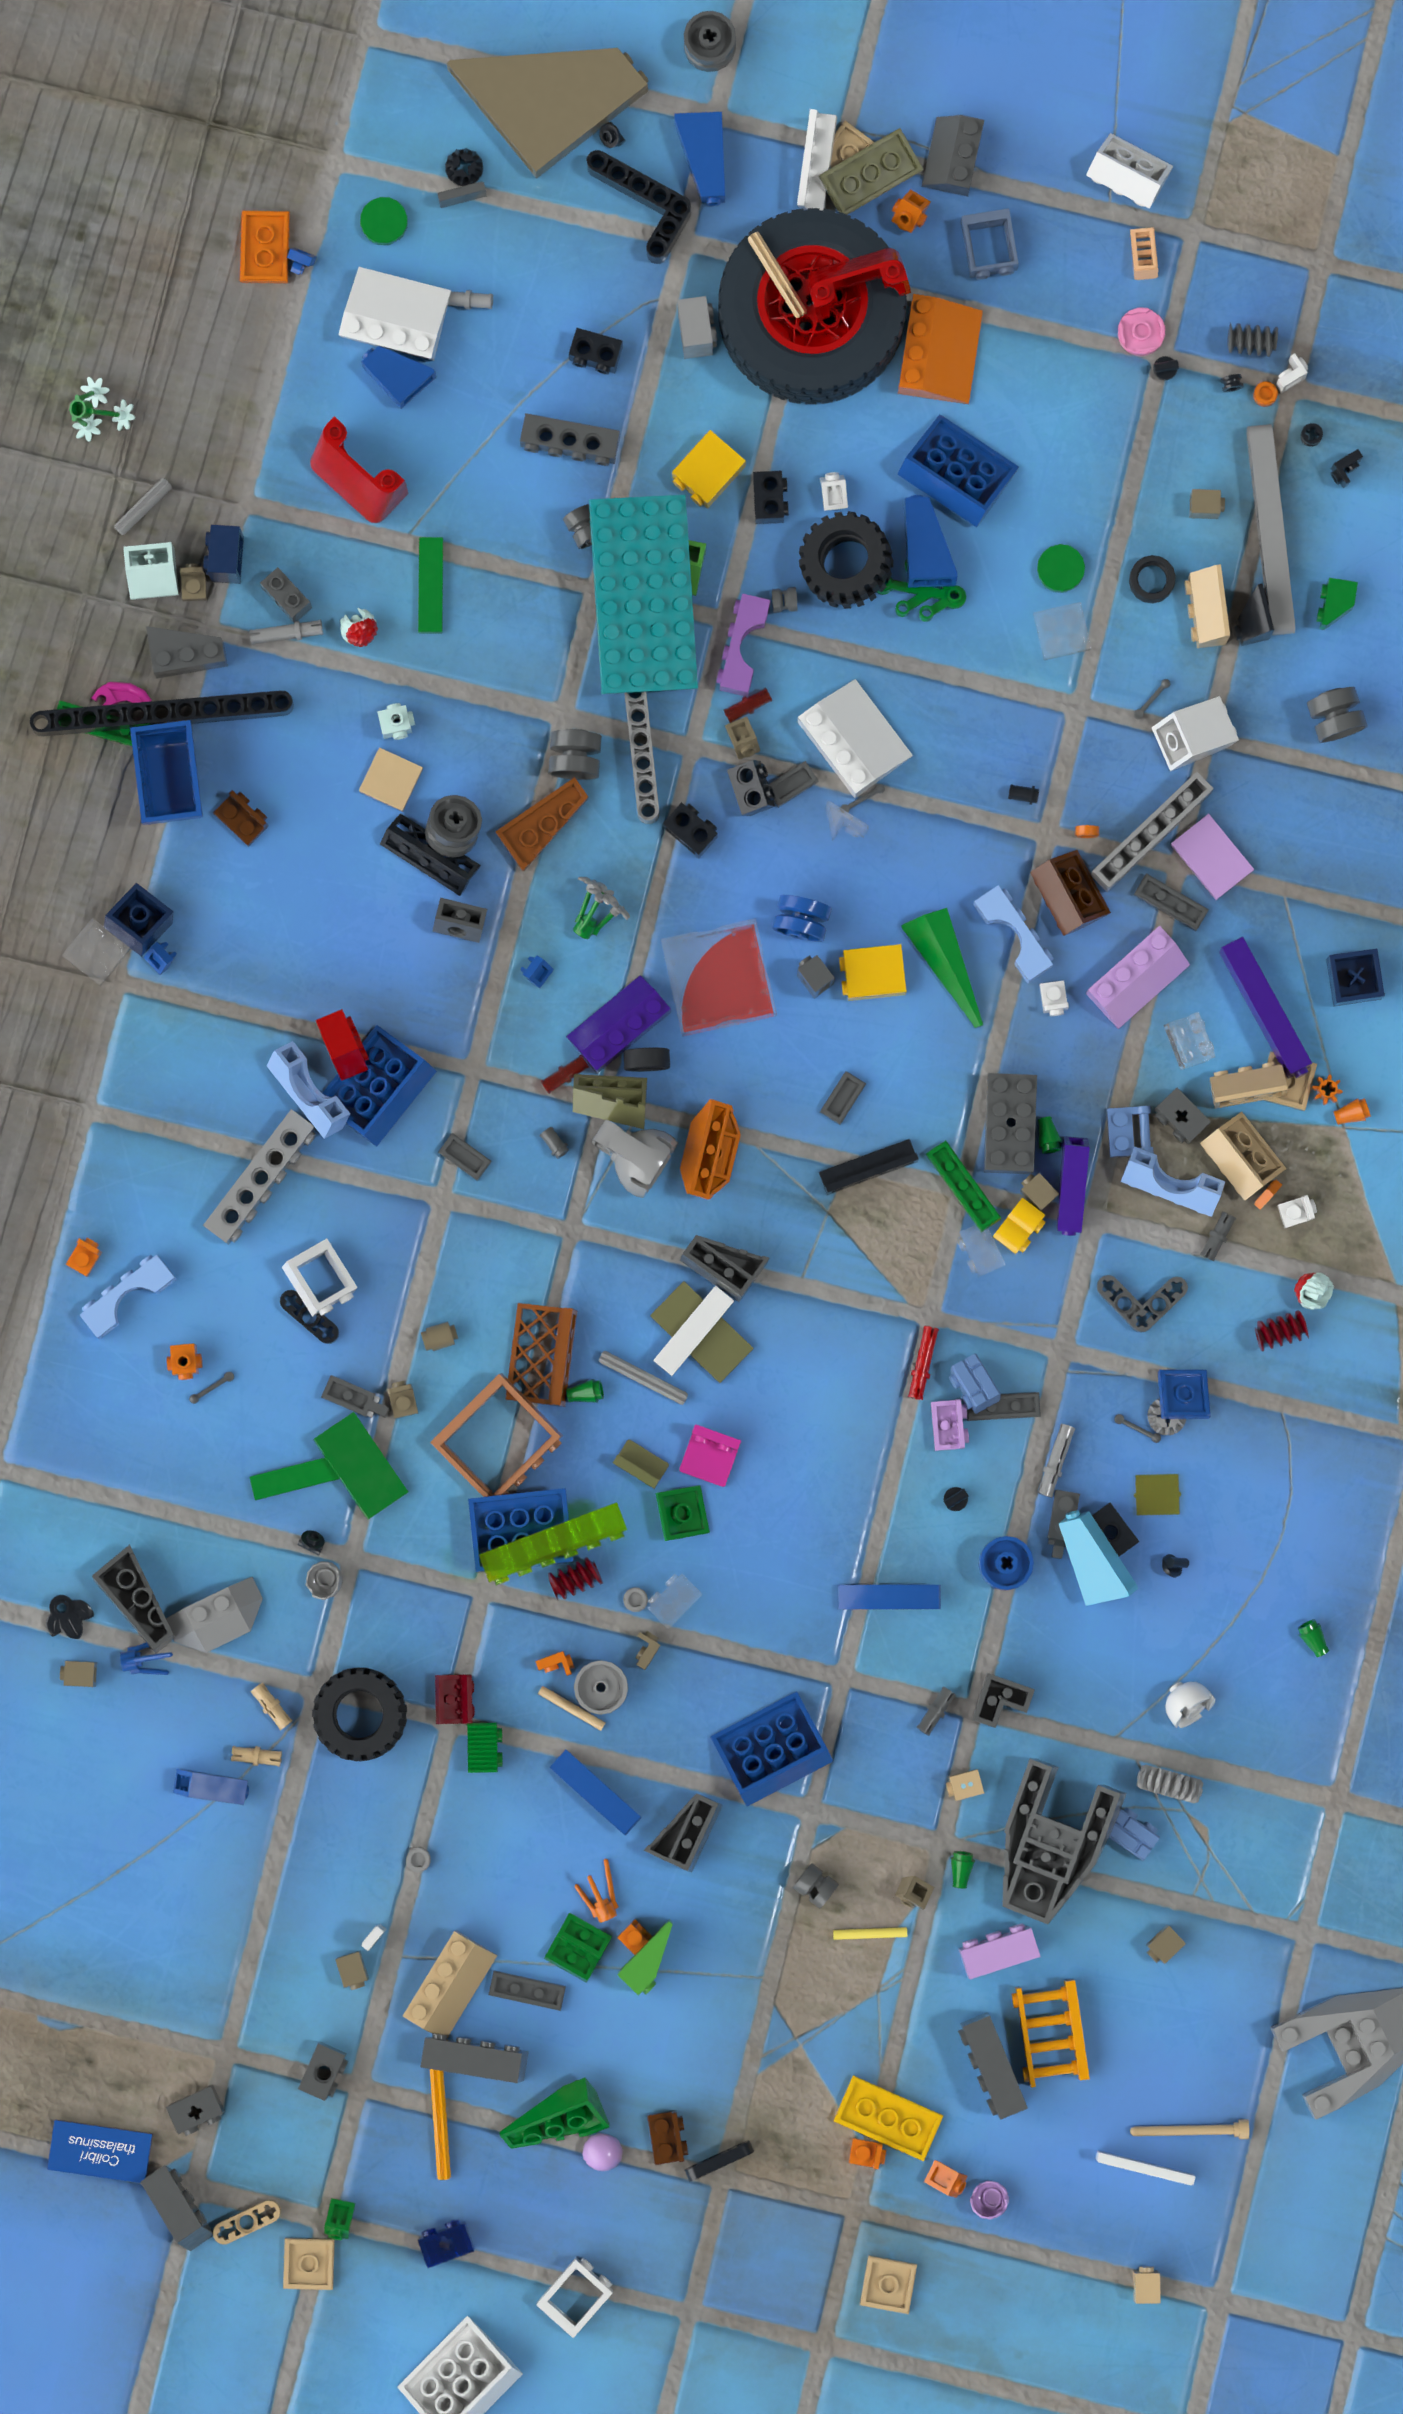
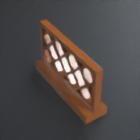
[505,1303,577,1407]

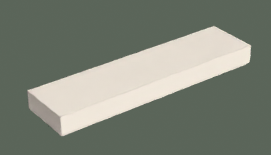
[653,1286,734,1376]
[1095,2150,1196,2186]

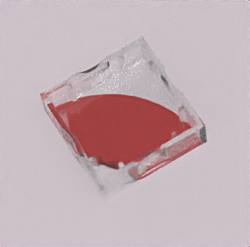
[661,918,777,1037]

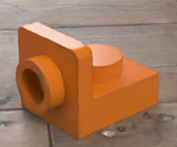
[66,1238,102,1277]
[535,1651,575,1676]
[849,2138,886,2169]
[924,2160,967,2198]

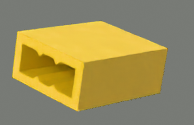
[672,430,746,508]
[839,944,906,1001]

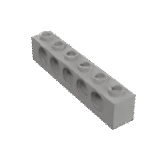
[1091,772,1214,892]
[203,1109,316,1245]

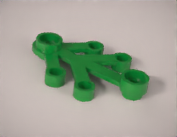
[877,559,966,622]

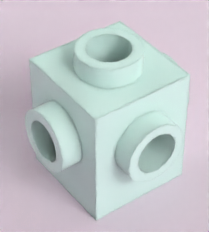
[377,703,415,740]

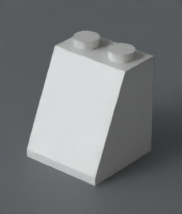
[1152,696,1239,771]

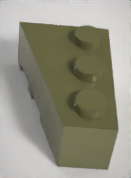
[573,1074,647,1129]

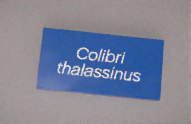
[47,2120,153,2183]

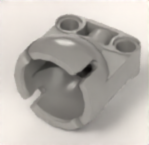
[592,1120,678,1198]

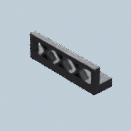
[380,813,481,896]
[819,1139,919,1195]

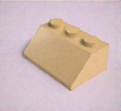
[1185,564,1230,648]
[1209,1062,1288,1109]
[1200,1112,1286,1200]

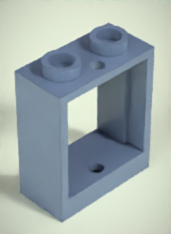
[961,208,1019,280]

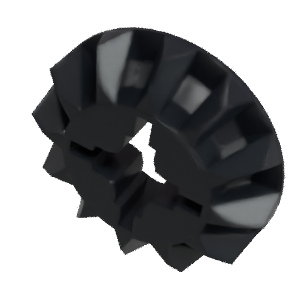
[445,148,483,186]

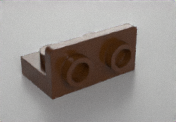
[213,790,269,847]
[647,2110,688,2165]

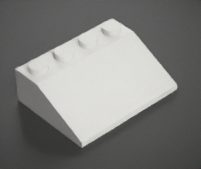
[339,267,451,361]
[798,679,913,798]
[398,2316,523,2414]

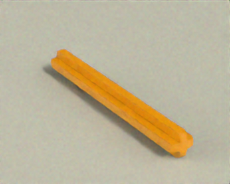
[430,2069,451,2180]

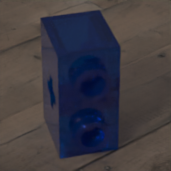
[418,2219,475,2269]

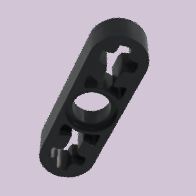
[280,1290,339,1344]
[684,2140,754,2182]

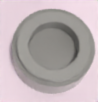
[623,1588,648,1612]
[406,1847,431,1872]

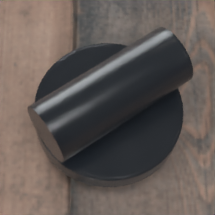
[600,121,626,148]
[1153,356,1179,381]
[943,1487,969,1511]
[297,1530,325,1556]
[1162,1554,1189,1578]

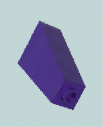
[1056,1136,1090,1236]

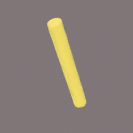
[833,1927,907,1940]

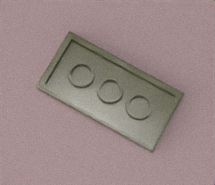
[818,128,924,215]
[650,1281,754,1383]

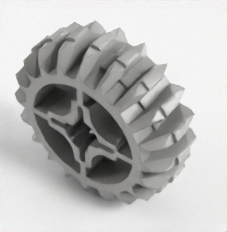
[1137,1765,1203,1803]

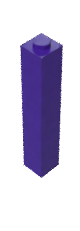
[1219,937,1312,1079]

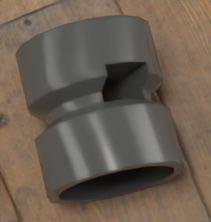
[563,504,592,549]
[793,1863,839,1909]

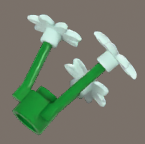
[69,377,135,442]

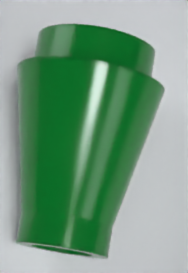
[1038,1116,1063,1154]
[567,1379,604,1403]
[1298,1619,1329,1657]
[951,1851,975,1889]

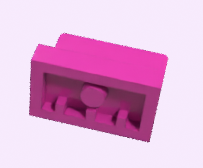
[679,1424,741,1487]

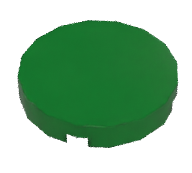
[360,197,408,245]
[1037,544,1085,593]

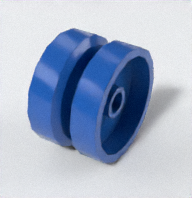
[772,895,832,942]
[978,1536,1034,1591]

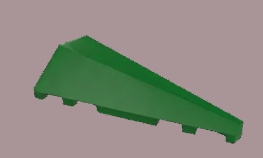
[901,908,983,1028]

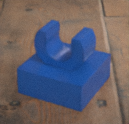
[287,248,317,275]
[144,942,177,975]
[520,956,554,989]

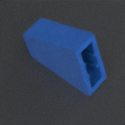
[361,346,437,409]
[173,1769,249,1805]

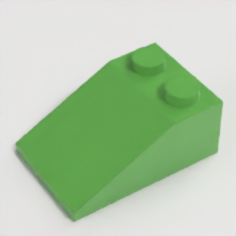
[617,1919,673,1996]

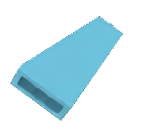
[1058,1510,1138,1606]

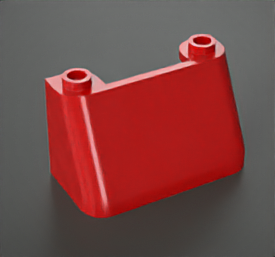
[808,248,911,321]
[310,416,409,523]

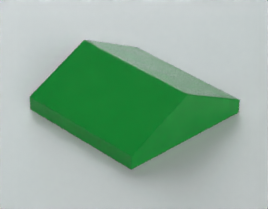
[655,1485,710,1541]

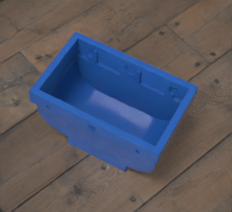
[130,720,203,825]

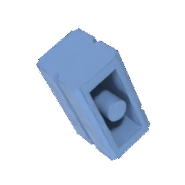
[949,1354,1001,1414]
[1109,1807,1160,1861]

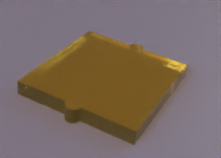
[1133,1474,1181,1516]

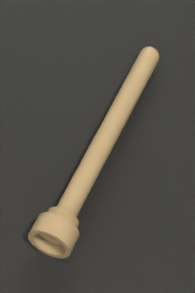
[1130,2119,1249,2139]

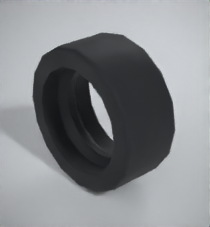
[1129,555,1176,604]
[624,1047,670,1072]

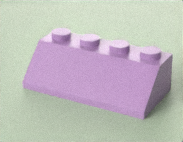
[1086,926,1190,1029]

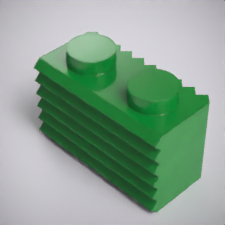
[467,1723,503,1773]

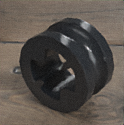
[1220,374,1244,392]
[1300,423,1323,447]

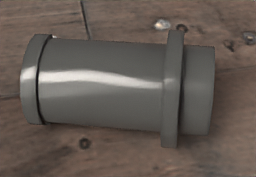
[540,1127,569,1159]

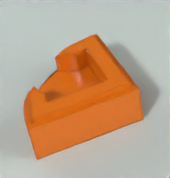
[1254,1179,1282,1210]

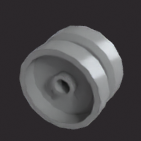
[574,1660,628,1715]

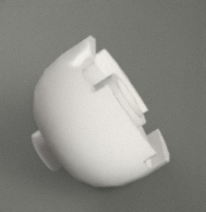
[1165,1682,1215,1728]

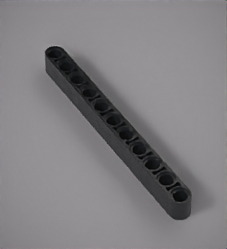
[29,690,294,736]

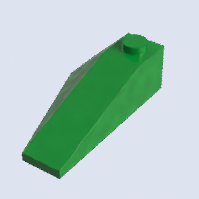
[499,2077,610,2149]

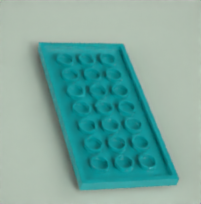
[589,495,698,694]

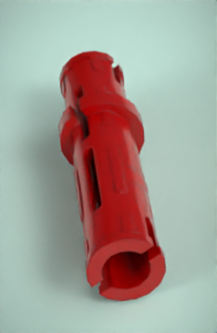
[908,1326,939,1400]

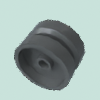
[684,11,736,72]
[425,795,482,858]

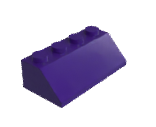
[566,975,671,1074]

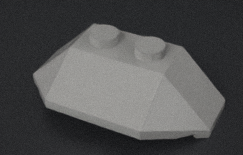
[166,1577,263,1653]

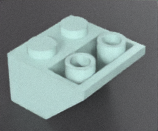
[123,542,179,600]

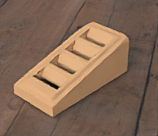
[1130,227,1158,280]

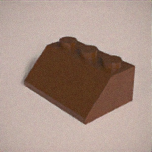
[1030,850,1111,936]

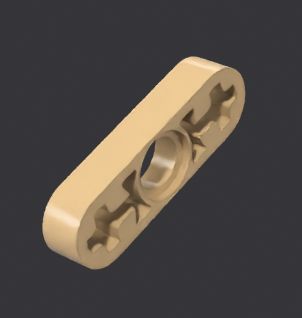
[213,2199,281,2245]

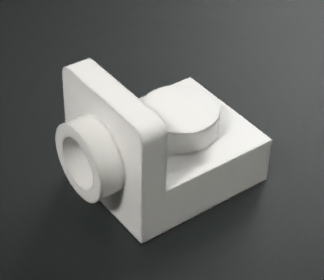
[1276,353,1308,393]
[820,472,848,511]
[1039,980,1069,1016]
[1277,1195,1317,1228]

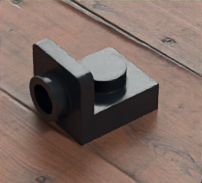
[1331,449,1363,488]

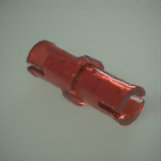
[723,687,773,723]
[541,1055,590,1094]

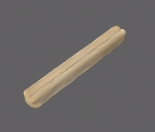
[748,232,807,318]

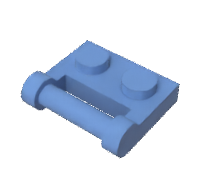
[1107,1106,1154,1158]

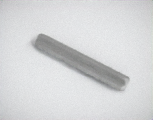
[599,1351,688,1405]

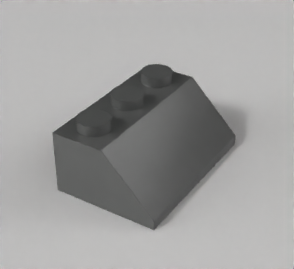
[922,115,984,196]

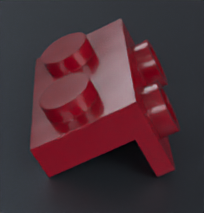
[435,1674,475,1724]

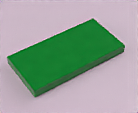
[313,1412,408,1520]

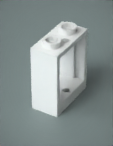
[282,1239,358,1317]
[536,2257,613,2338]

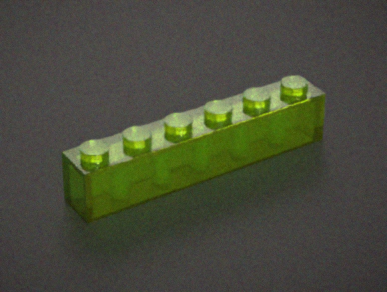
[479,1502,628,1586]

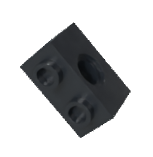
[1092,1502,1140,1557]

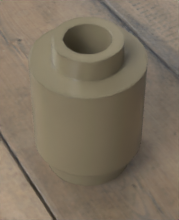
[421,1321,458,1351]

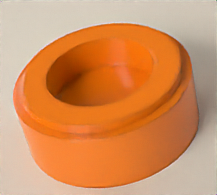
[1253,381,1278,407]
[1075,825,1099,838]

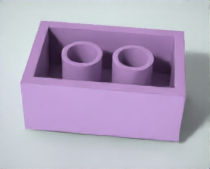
[958,1923,1041,1979]

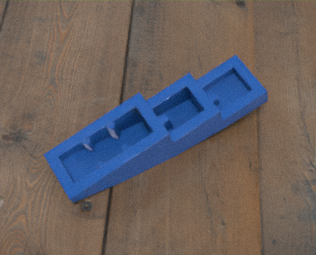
[839,1585,941,1610]
[549,1749,642,1836]

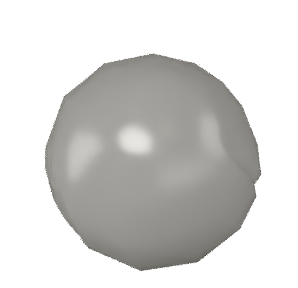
[306,1561,343,1600]

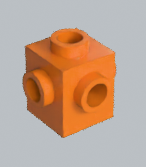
[891,189,931,233]
[167,1344,203,1380]

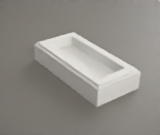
[362,1924,387,1951]

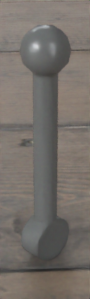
[1134,679,1170,719]
[840,784,885,815]
[189,1372,234,1404]
[1114,1414,1161,1443]

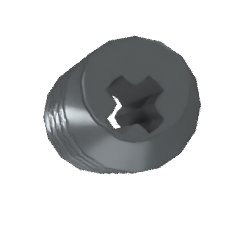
[1227,323,1278,357]

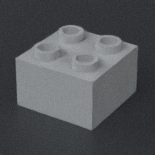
[678,296,717,359]

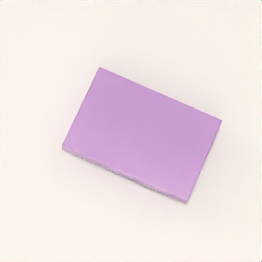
[1171,814,1254,900]

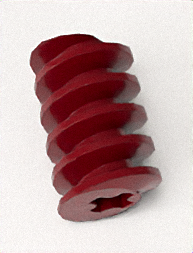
[1255,1310,1309,1352]
[548,1557,603,1601]

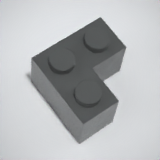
[971,1673,1035,1728]

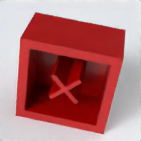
[315,1009,369,1081]

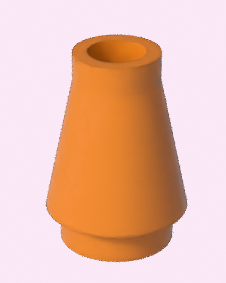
[1333,1098,1371,1125]

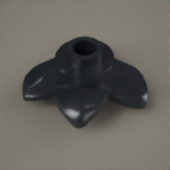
[46,1595,94,1639]

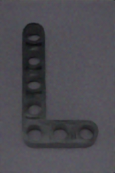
[587,150,691,264]

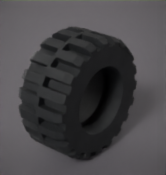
[799,511,893,609]
[312,1668,407,1762]

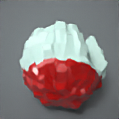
[340,608,378,647]
[1294,1273,1334,1310]

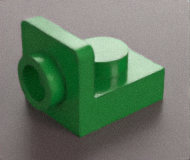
[324,2198,355,2240]

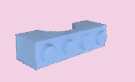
[973,885,1054,984]
[267,1041,350,1139]
[1121,1146,1225,1217]
[80,1255,177,1339]

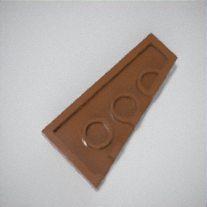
[495,777,589,872]

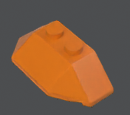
[680,1099,741,1200]

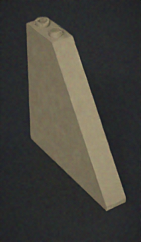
[447,48,649,179]

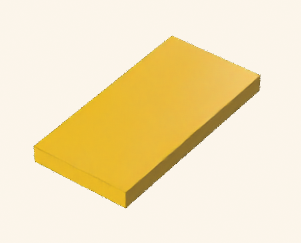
[833,2075,943,2161]

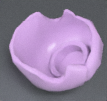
[583,2133,623,2171]
[970,2181,1009,2219]

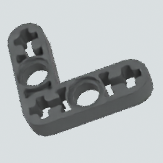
[1096,1275,1188,1333]

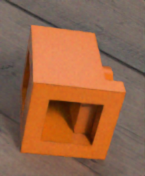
[617,1919,652,1955]

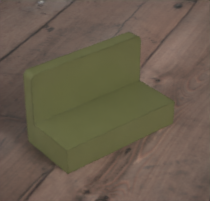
[613,1440,669,1489]

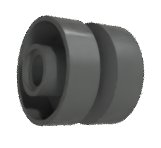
[1307,686,1368,743]
[548,729,602,780]

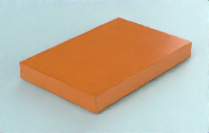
[240,211,290,284]

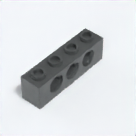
[520,413,620,466]

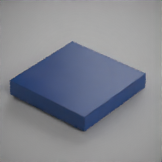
[1158,1370,1211,1419]

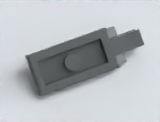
[321,1375,390,1418]
[1047,1490,1080,1559]

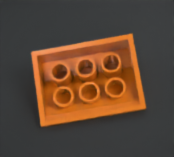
[898,294,983,404]

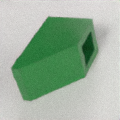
[1317,578,1358,630]

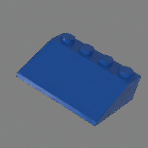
[897,414,1019,527]
[322,1025,437,1147]
[468,1488,574,1573]
[710,1691,833,1807]

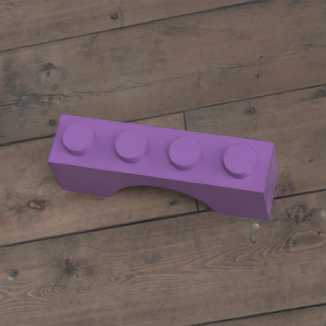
[716,594,770,697]

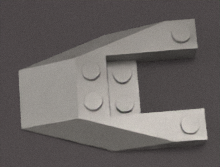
[1270,1988,1403,2119]

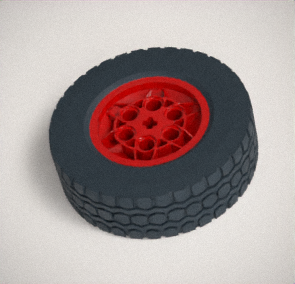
[718,208,907,404]

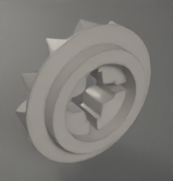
[1148,1398,1186,1436]

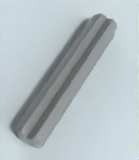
[114,478,172,535]

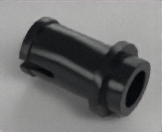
[1008,784,1039,805]

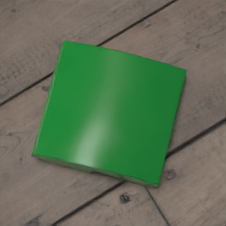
[544,1913,612,1983]

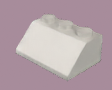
[1086,133,1173,208]

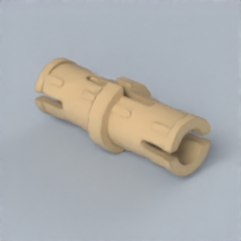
[251,1682,293,1731]
[231,1746,282,1767]

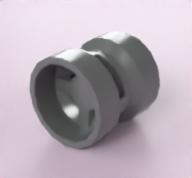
[772,587,798,613]

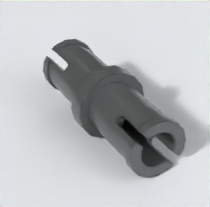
[1200,1211,1236,1261]
[916,1687,956,1736]

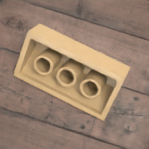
[403,1930,498,2038]

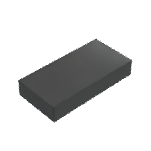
[438,181,487,208]
[768,761,819,808]
[820,1071,866,1125]
[438,1133,492,1181]

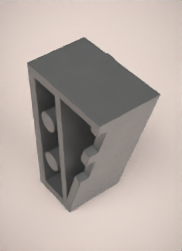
[644,1793,723,1872]
[141,2165,213,2251]

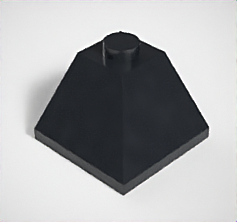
[1233,583,1274,646]

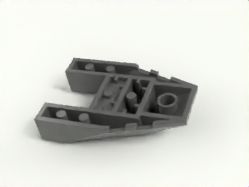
[1002,1758,1127,1924]

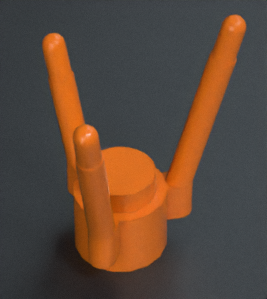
[574,1859,618,1923]

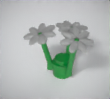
[573,877,630,939]

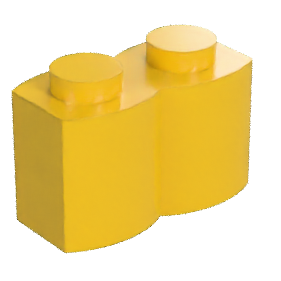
[993,1198,1046,1255]

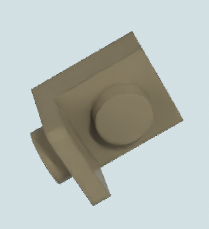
[180,564,207,601]
[725,716,760,760]
[387,1381,419,1419]
[636,1631,661,1670]

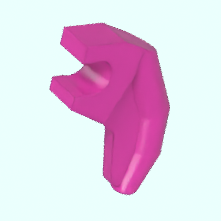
[92,682,152,705]

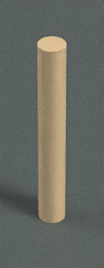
[538,1686,606,1731]

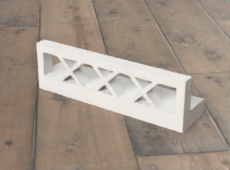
[797,109,837,211]

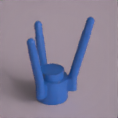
[120,1643,173,1675]

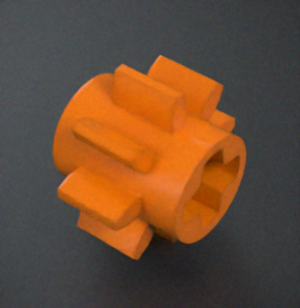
[1312,1074,1343,1105]

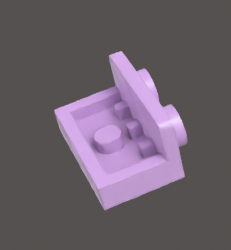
[931,1399,969,1451]

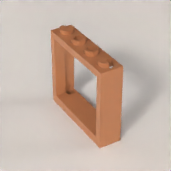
[430,1373,563,1497]

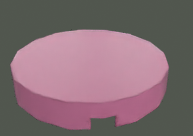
[1118,308,1165,356]

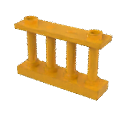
[1012,1979,1090,2087]

